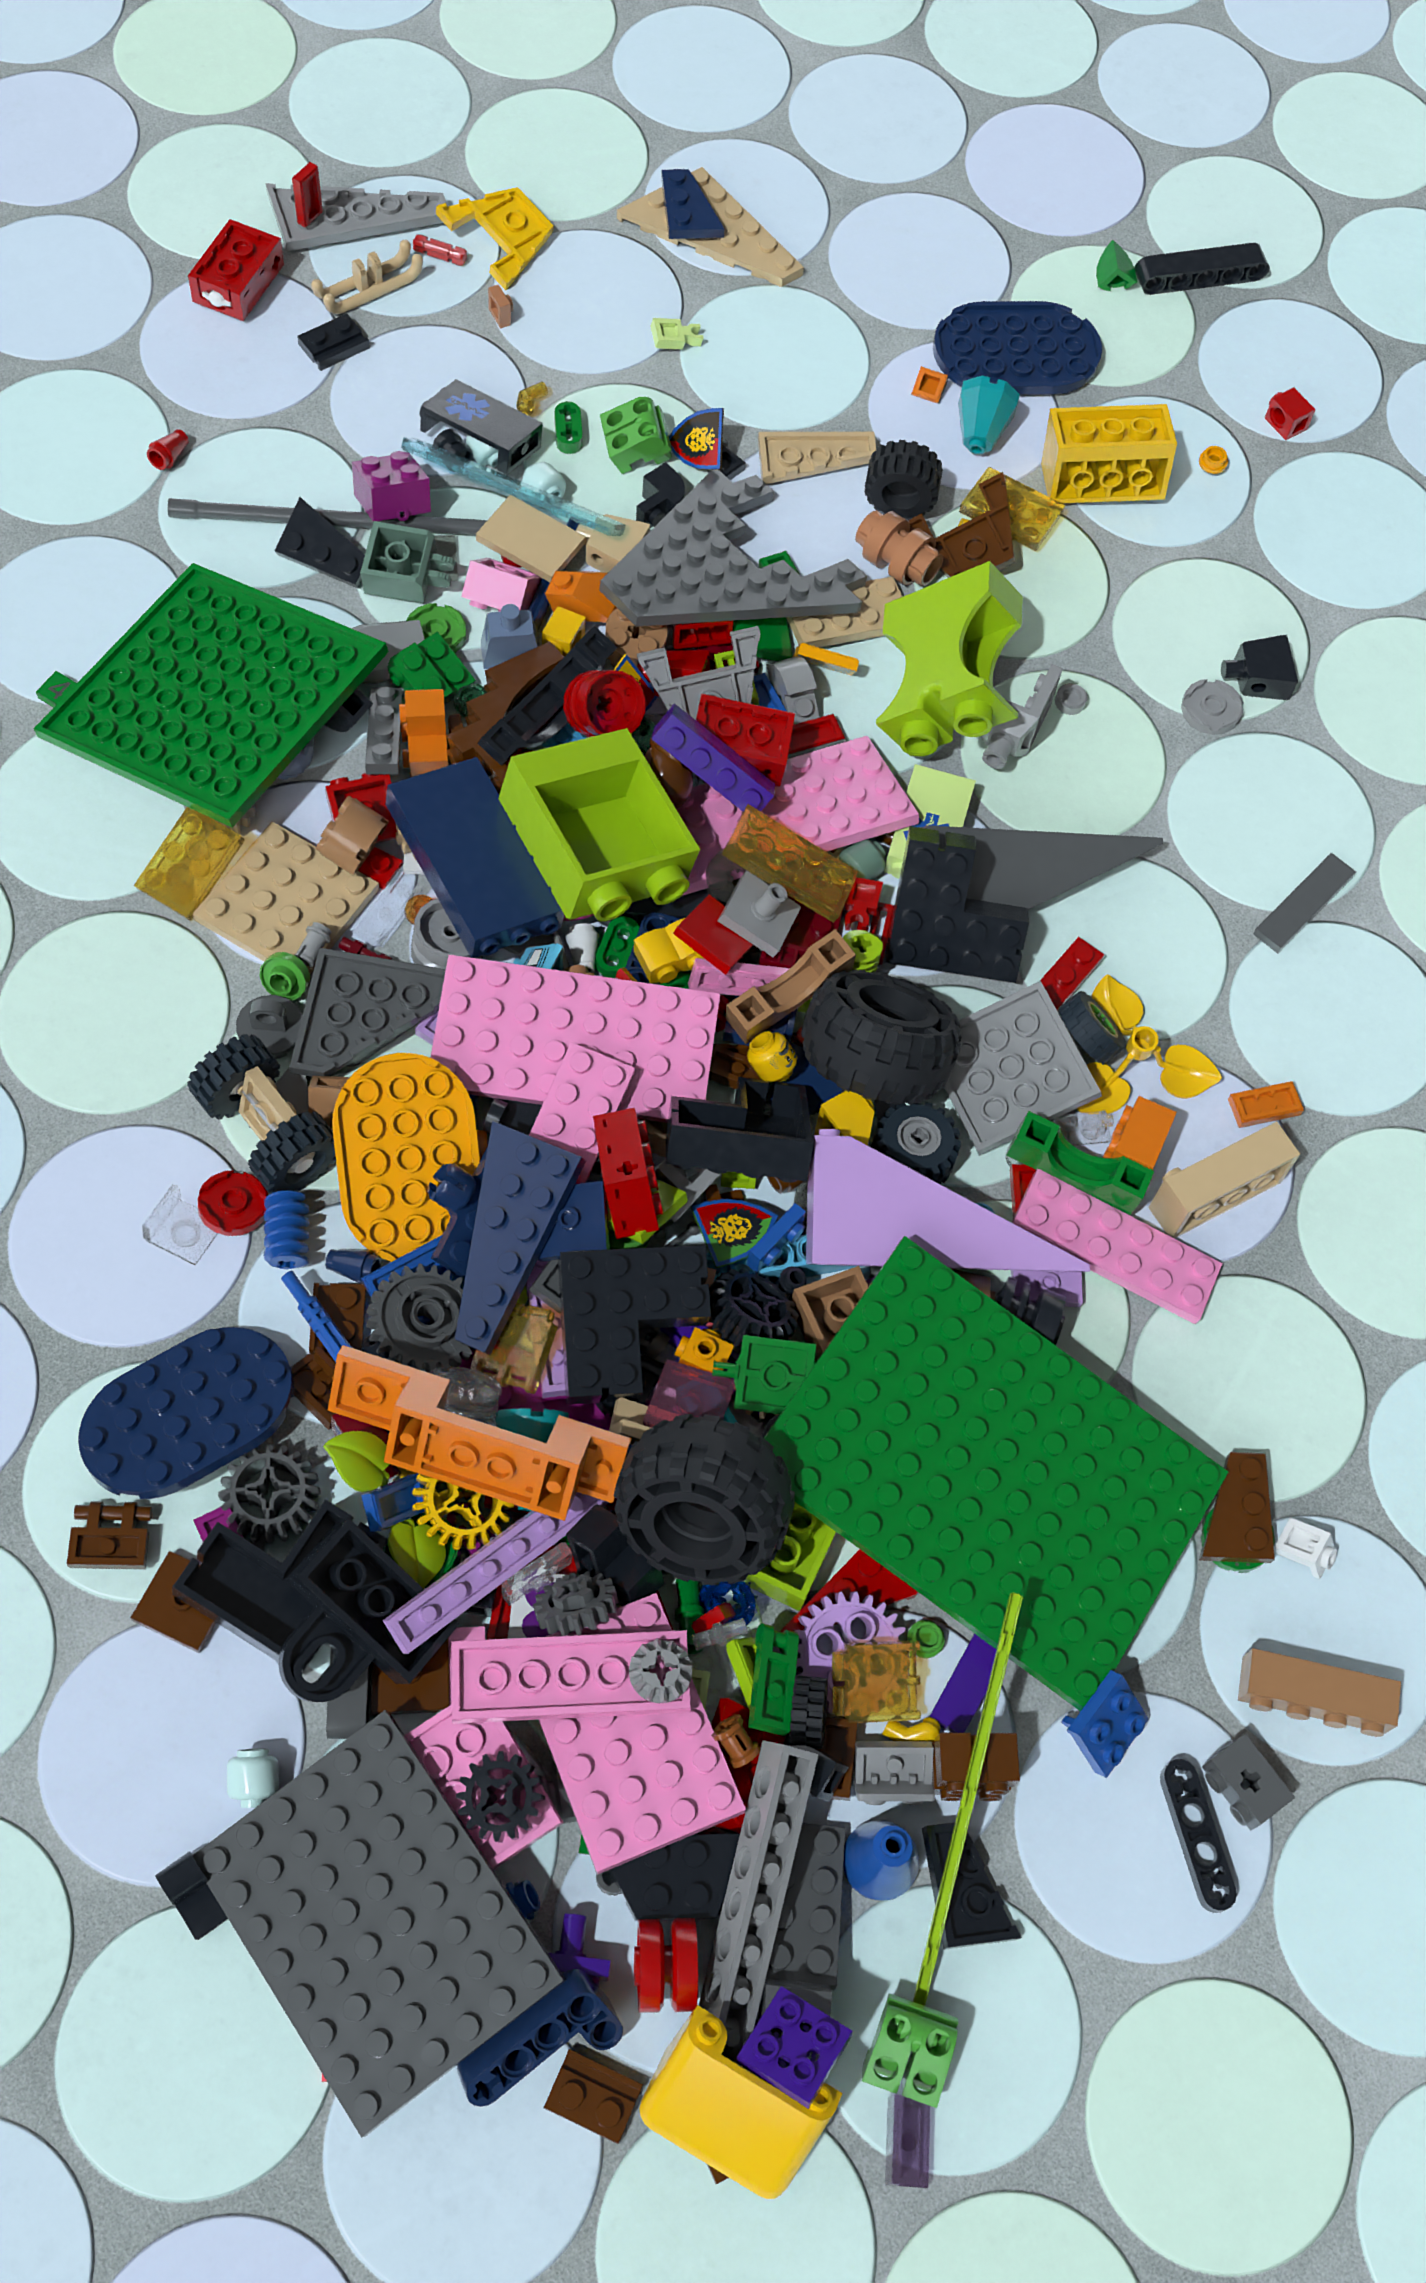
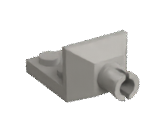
[981,664,1063,769]

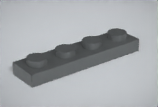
[365,686,403,774]

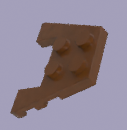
[908,472,1015,578]

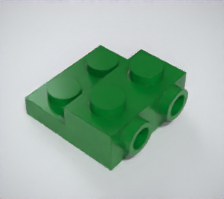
[387,631,476,705]

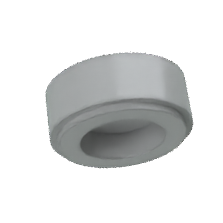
[1055,683,1087,715]

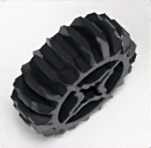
[709,1268,799,1348]

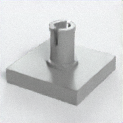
[718,870,801,957]

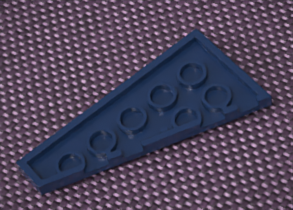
[455,1121,586,1356]

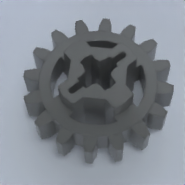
[533,1571,619,1636]

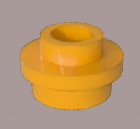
[1199,446,1228,474]

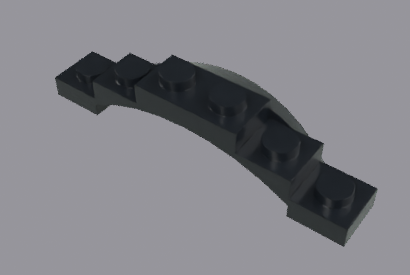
[477,626,618,766]

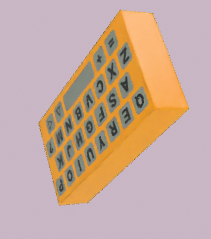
[793,643,859,676]

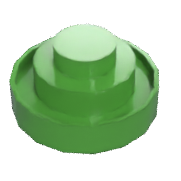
[259,952,310,1001]

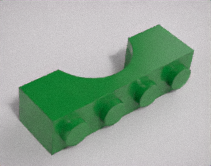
[1006,1111,1154,1215]

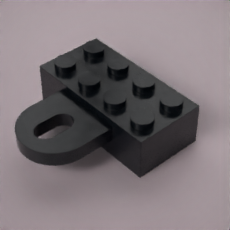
[279,1518,460,1702]

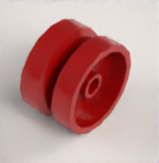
[634,1918,698,2013]

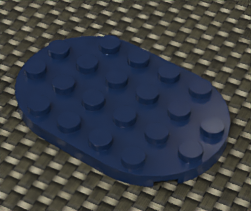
[933,301,1102,395]
[78,1327,294,1499]

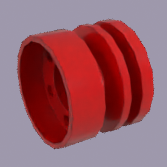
[563,670,646,737]

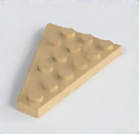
[617,167,804,287]

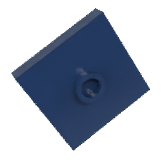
[538,1181,610,1262]

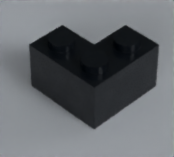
[566,1503,664,1606]

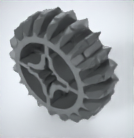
[218,1443,321,1545]

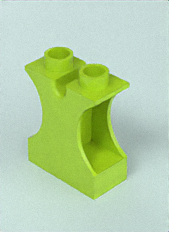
[876,561,1023,756]

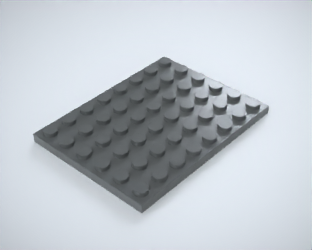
[193,1710,566,2138]

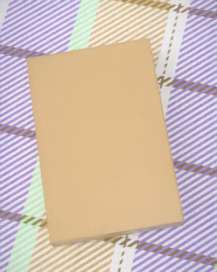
[476,494,585,582]

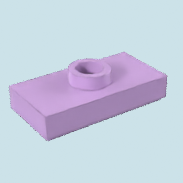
[1011,1270,1083,1307]

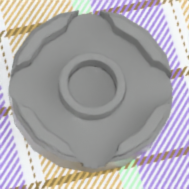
[1181,679,1243,735]

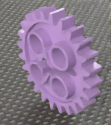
[792,1592,911,1717]

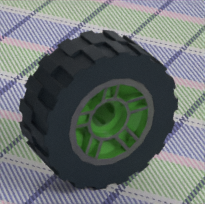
[1059,991,1127,1065]

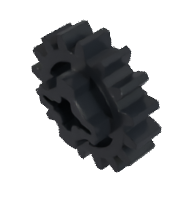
[456,1751,545,1843]

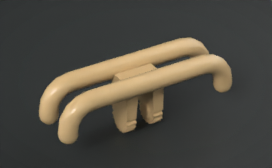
[311,239,423,314]

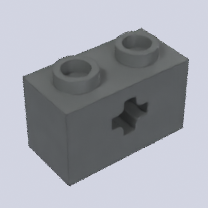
[1202,1733,1295,1831]

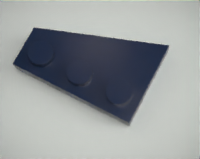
[661,169,725,239]

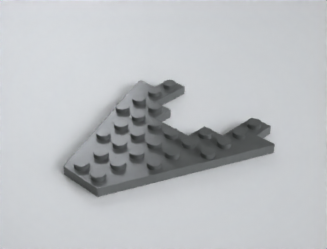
[599,469,867,626]

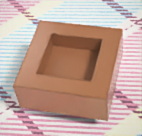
[488,284,513,329]

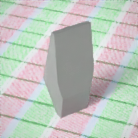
[351,620,425,684]

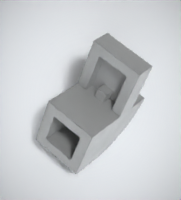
[766,657,820,725]

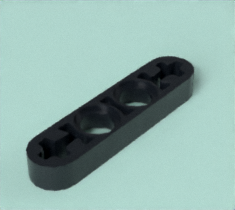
[1160,1759,1237,1913]

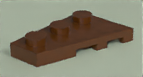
[1199,1452,1275,1563]

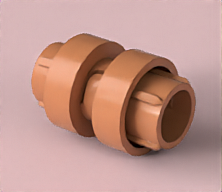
[855,510,943,586]

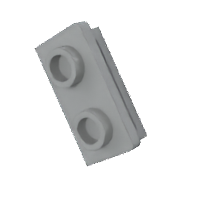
[853,1741,935,1805]

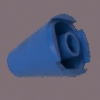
[843,1820,920,1900]

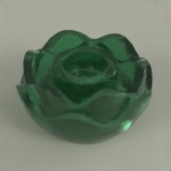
[454,684,488,719]

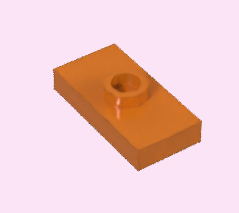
[1228,1081,1304,1128]

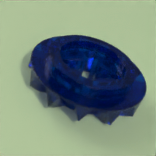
[700,1581,758,1631]

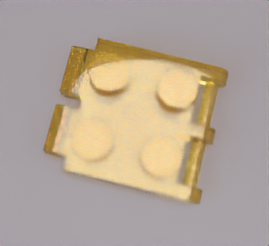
[468,1303,558,1394]
[832,1640,921,1723]

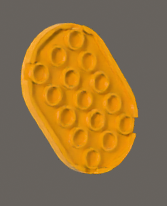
[332,1053,480,1262]

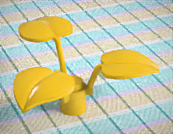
[1076,974,1222,1116]

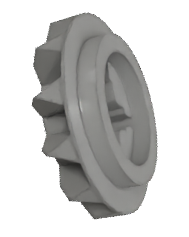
[629,1638,692,1703]

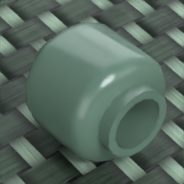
[837,839,886,884]

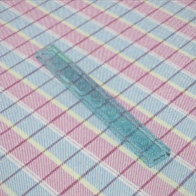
[401,437,626,536]

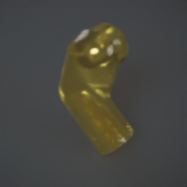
[516,381,548,416]

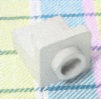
[1274,1517,1337,1579]

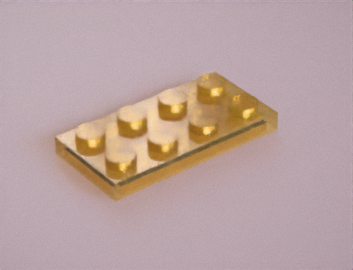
[721,804,859,923]

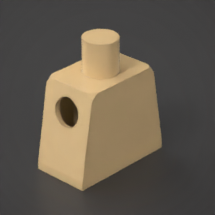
[576,514,650,572]

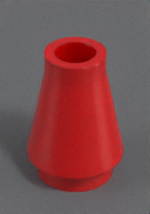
[147,429,189,470]

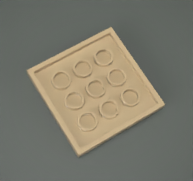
[193,822,379,974]

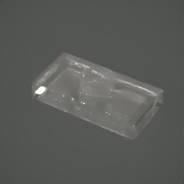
[502,1542,572,1606]

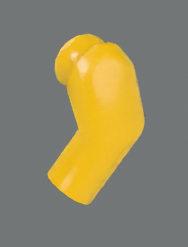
[882,1717,941,1742]

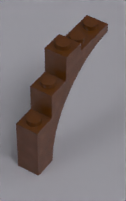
[447,641,564,795]

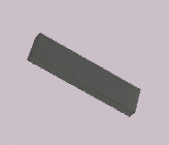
[1253,853,1356,954]

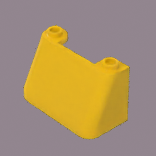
[639,2005,843,2199]

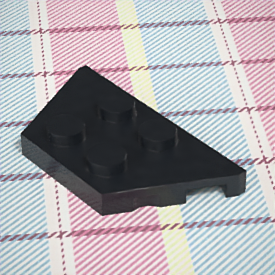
[610,1834,740,1921]

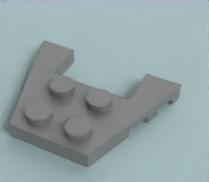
[637,626,760,719]

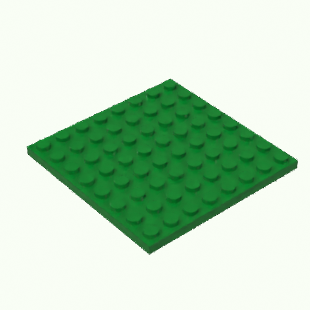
[33,563,389,828]

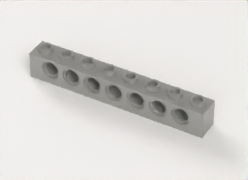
[698,1740,818,2068]

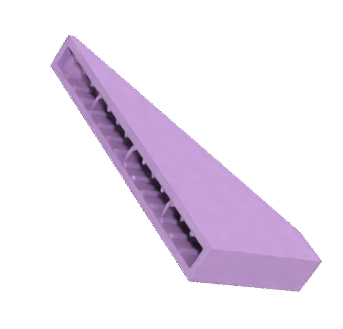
[806,1129,1090,1272]

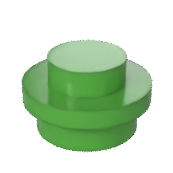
[907,1620,945,1659]

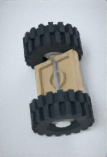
[187,1034,336,1194]

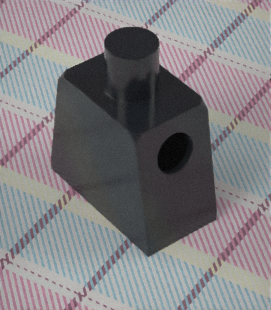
[1221,635,1298,700]

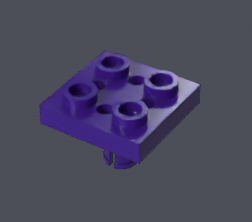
[737,1986,853,2109]

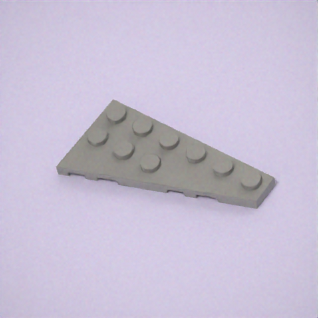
[265,183,448,252]

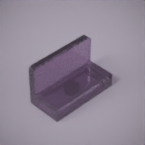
[885,2094,930,2189]

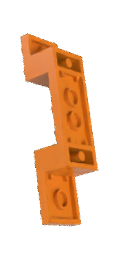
[328,1345,632,1521]

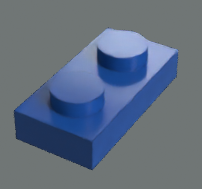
[746,1203,806,1273]

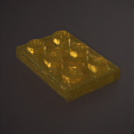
[959,467,1065,551]
[133,807,245,921]

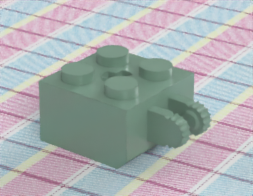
[360,521,456,604]

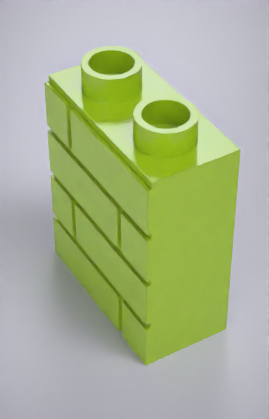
[498,728,700,921]

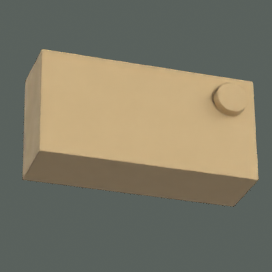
[1148,1121,1300,1239]

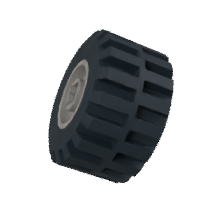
[871,1102,961,1185]

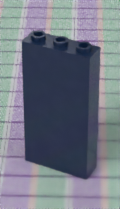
[385,757,564,958]

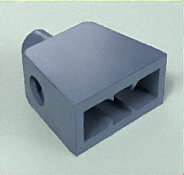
[481,604,540,669]

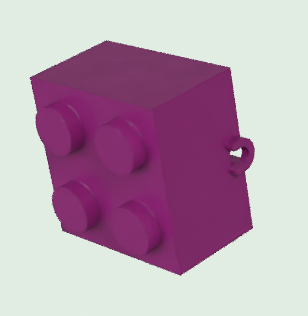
[352,451,431,522]

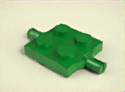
[712,1335,816,1414]

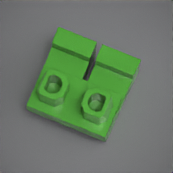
[600,397,672,474]
[862,1993,959,2108]

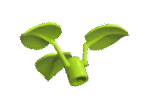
[323,1431,468,1589]

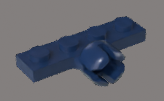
[427,1147,488,1276]

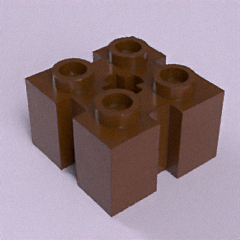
[932,1733,1020,1802]

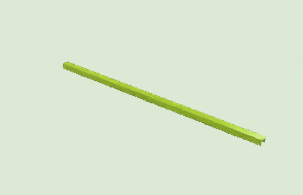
[913,1593,1023,2006]

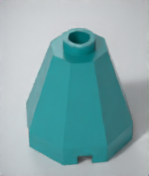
[958,376,1020,455]

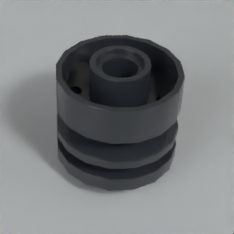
[994,1277,1066,1345]

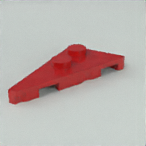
[779,1549,919,1633]

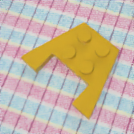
[436,187,554,290]

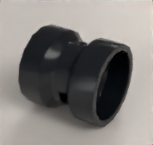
[432,429,473,472]

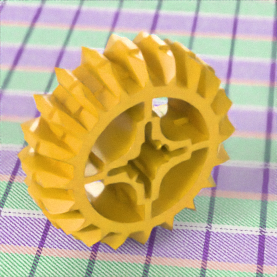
[412,1474,514,1550]

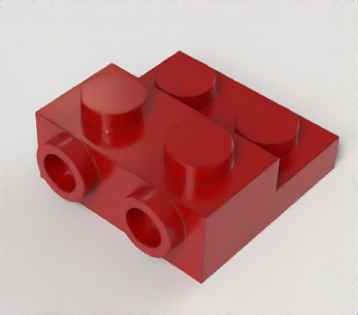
[325,773,397,844]

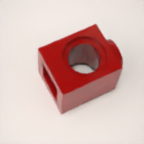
[1265,387,1316,440]

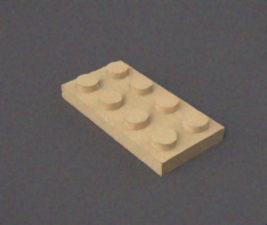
[786,577,902,647]

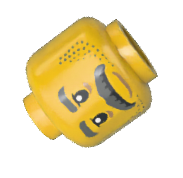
[747,1031,798,1082]

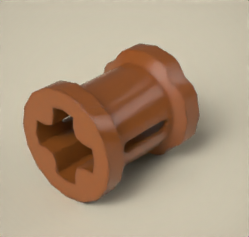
[711,1714,761,1768]

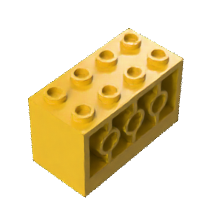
[1041,404,1177,504]

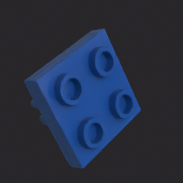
[1061,1670,1149,1778]

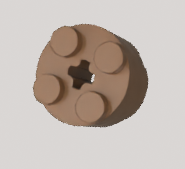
[605,608,668,668]
[316,796,389,876]

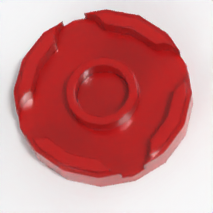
[197,1170,268,1236]

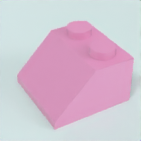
[461,558,542,612]

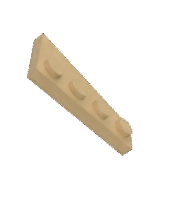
[758,432,876,484]

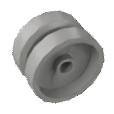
[411,898,483,969]

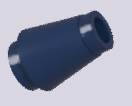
[325,1249,381,1284]

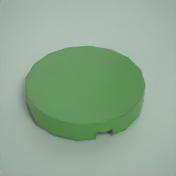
[406,603,466,653]

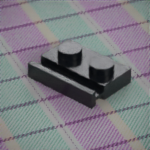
[297,313,370,371]

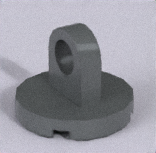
[236,995,302,1059]

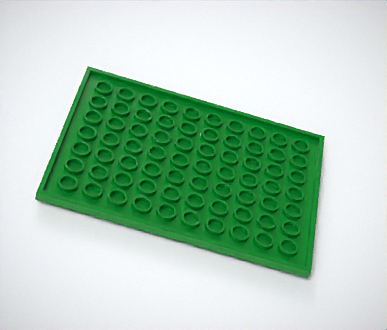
[764,1236,1228,1711]

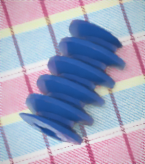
[263,1190,309,1269]

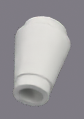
[566,923,599,973]

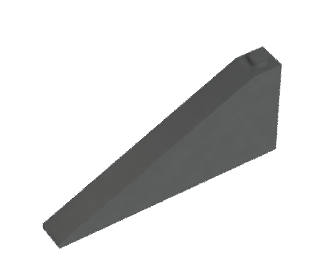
[921,825,1163,910]

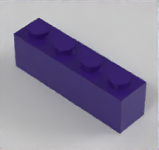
[651,703,775,820]

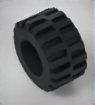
[864,440,943,519]

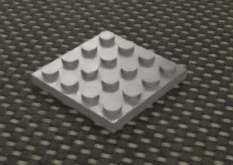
[944,981,1102,1155]

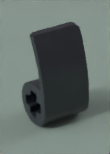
[155,1851,228,1940]

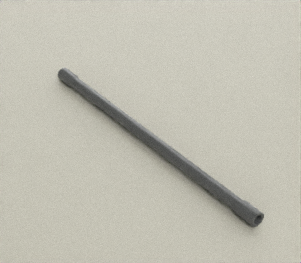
[167,498,487,535]

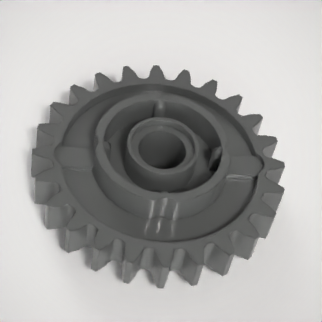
[366,1264,475,1376]

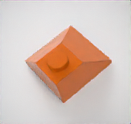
[545,570,617,623]

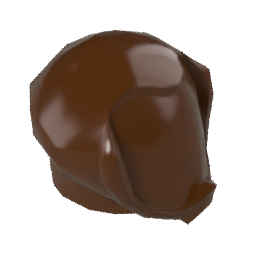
[644,738,693,809]

